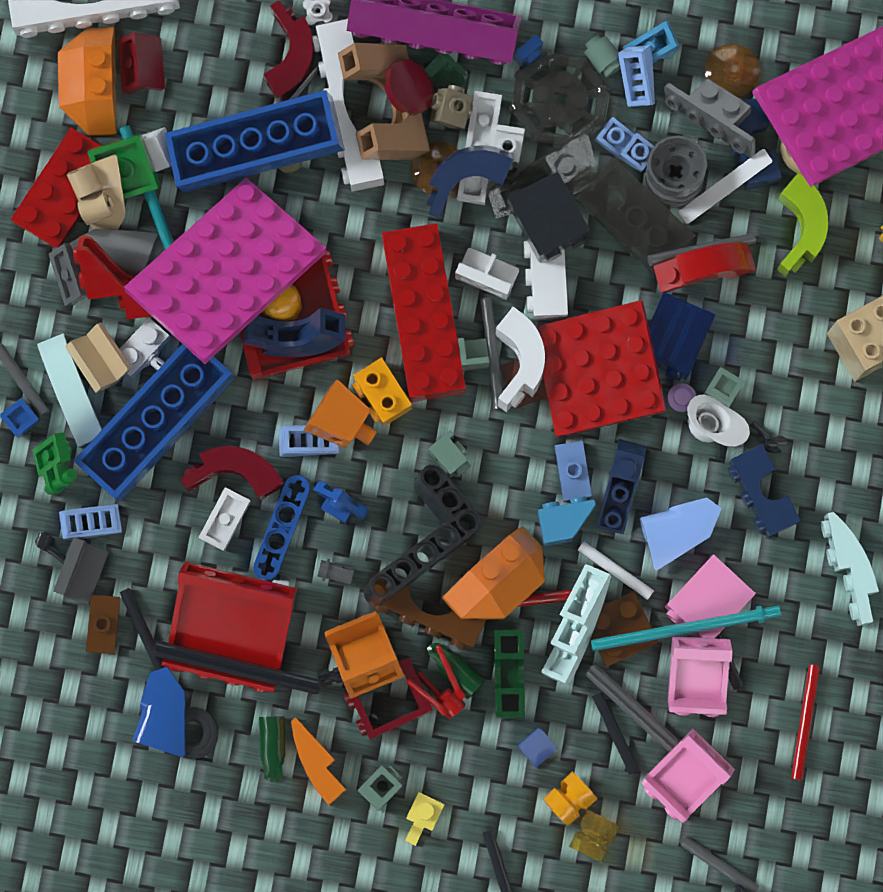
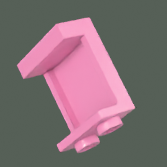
[665,554,756,639]
[668,637,732,717]
[642,729,735,823]

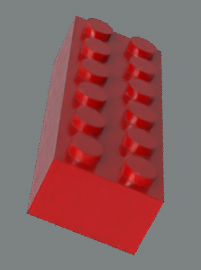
[382,223,466,403]

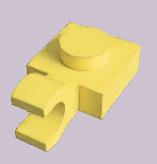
[405,792,445,846]

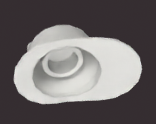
[687,395,750,447]

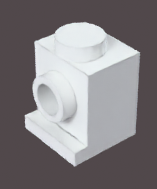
[493,124,525,170]

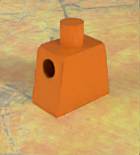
[303,379,377,448]

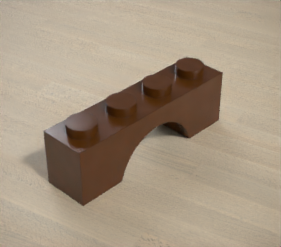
[372,568,487,651]

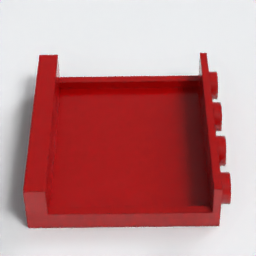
[240,243,354,381]
[161,561,297,692]

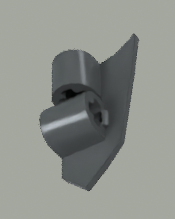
[70,229,158,277]

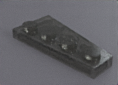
[486,131,601,219]

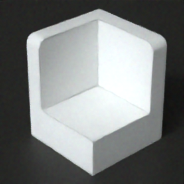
[142,127,171,171]

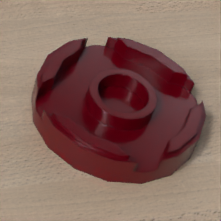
[384,59,433,116]

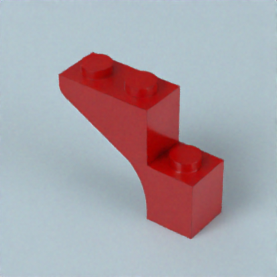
[73,235,152,319]

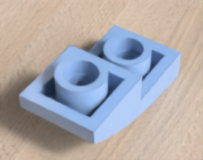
[594,117,654,172]

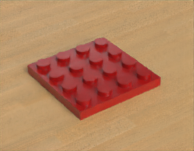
[536,300,667,438]

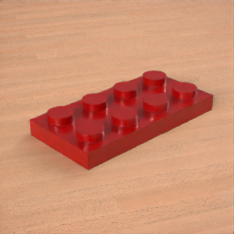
[10,127,101,249]

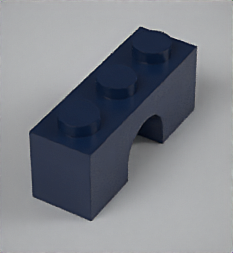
[731,98,781,190]
[728,444,801,538]

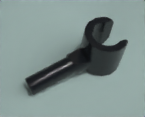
[750,421,787,453]
[35,532,66,564]

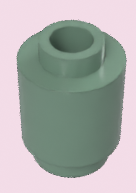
[584,35,621,78]

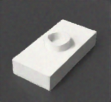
[198,487,251,552]

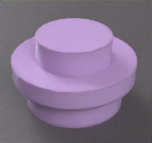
[668,383,696,412]

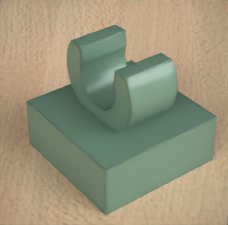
[705,367,745,407]

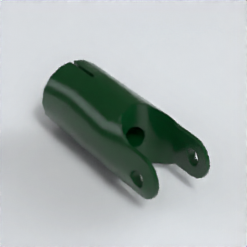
[427,643,485,700]
[259,716,286,782]

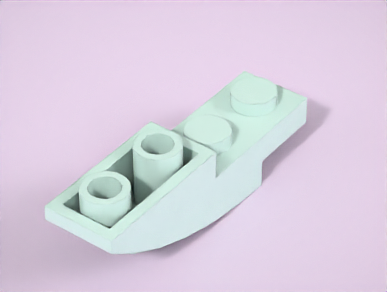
[821,512,879,626]

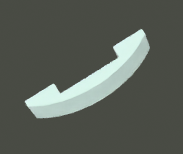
[37,334,102,447]

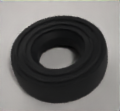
[183,707,218,759]

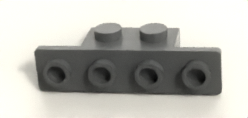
[664,78,755,158]

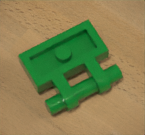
[32,433,77,495]

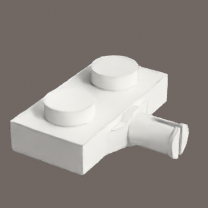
[120,318,171,379]

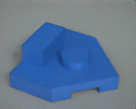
[313,481,369,524]

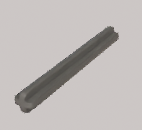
[586,664,680,752]

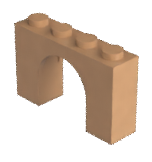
[338,43,430,160]

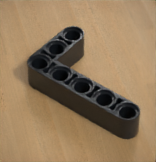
[364,465,481,606]

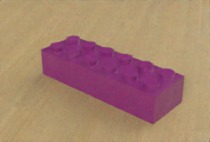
[346,0,522,65]

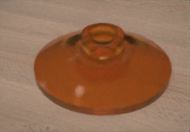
[704,44,760,98]
[411,142,460,195]

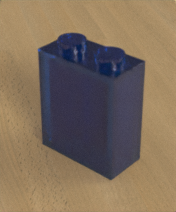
[649,292,716,381]

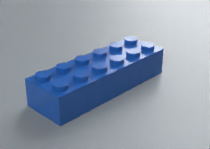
[165,90,345,193]
[73,344,235,503]

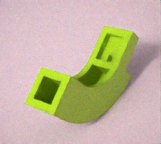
[777,173,828,277]

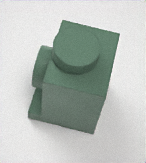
[428,431,471,478]
[358,765,403,811]

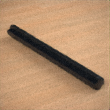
[153,641,322,695]

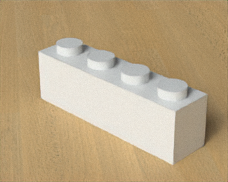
[524,241,568,321]

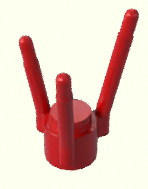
[407,645,466,719]

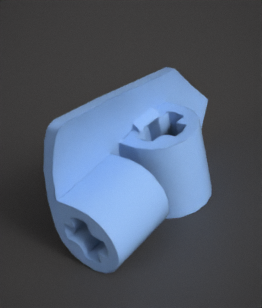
[640,498,722,571]

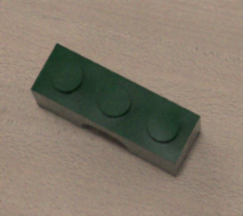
[494,630,525,719]

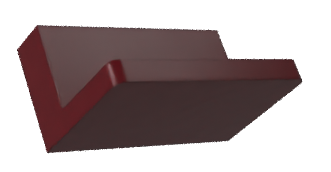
[118,32,165,94]

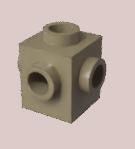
[430,85,473,129]

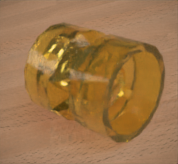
[569,810,620,863]

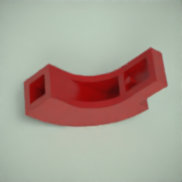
[653,242,756,294]

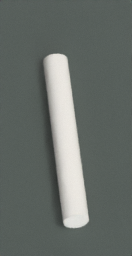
[578,541,654,600]

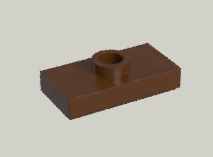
[86,595,121,655]

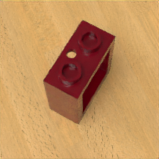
[344,658,433,740]

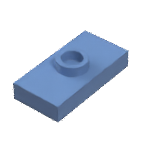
[554,441,592,502]

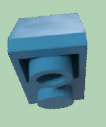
[537,496,595,546]

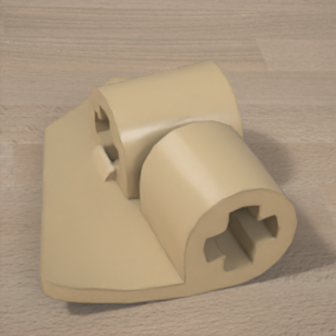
[67,154,126,230]

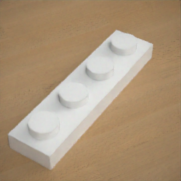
[457,91,502,205]

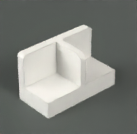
[455,248,519,300]

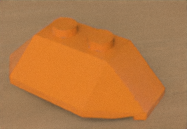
[58,27,117,137]
[442,526,545,619]

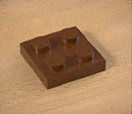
[592,591,658,667]

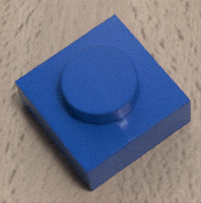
[514,34,543,67]
[0,398,40,438]

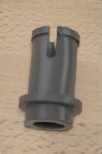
[317,559,355,585]

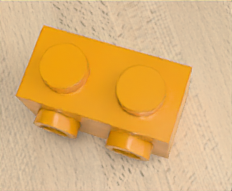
[351,357,412,427]

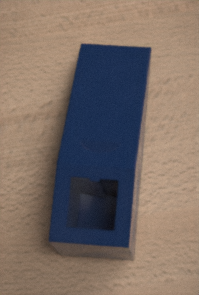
[596,439,646,535]

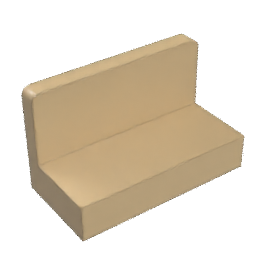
[65,323,131,393]

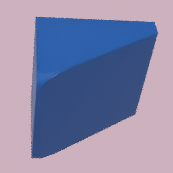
[517,727,557,768]

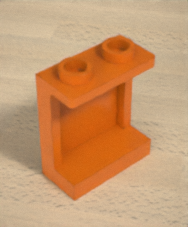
[324,611,404,699]

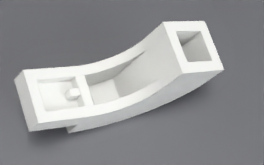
[495,307,545,412]

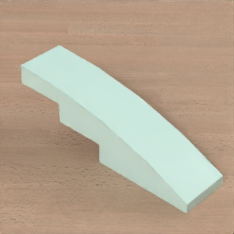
[541,564,611,686]

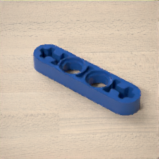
[253,475,310,581]

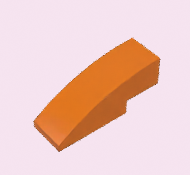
[291,717,347,806]

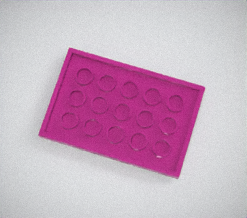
[752,26,883,187]
[124,178,326,364]

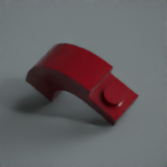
[263,0,314,102]
[180,446,284,501]

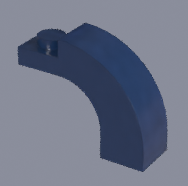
[426,145,514,218]
[243,308,345,357]

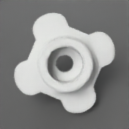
[303,0,333,25]

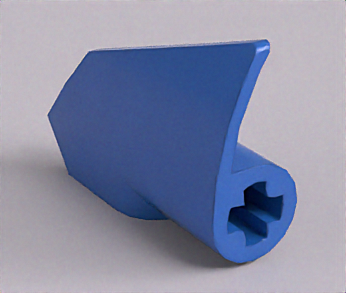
[132,667,186,757]

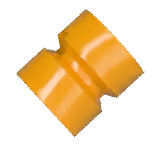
[543,771,597,827]

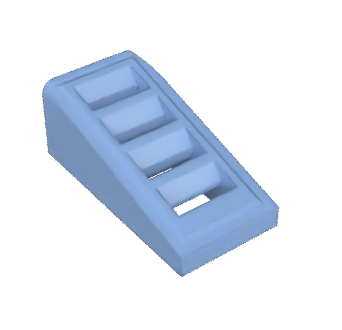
[618,45,655,107]
[279,425,339,457]
[59,504,122,541]

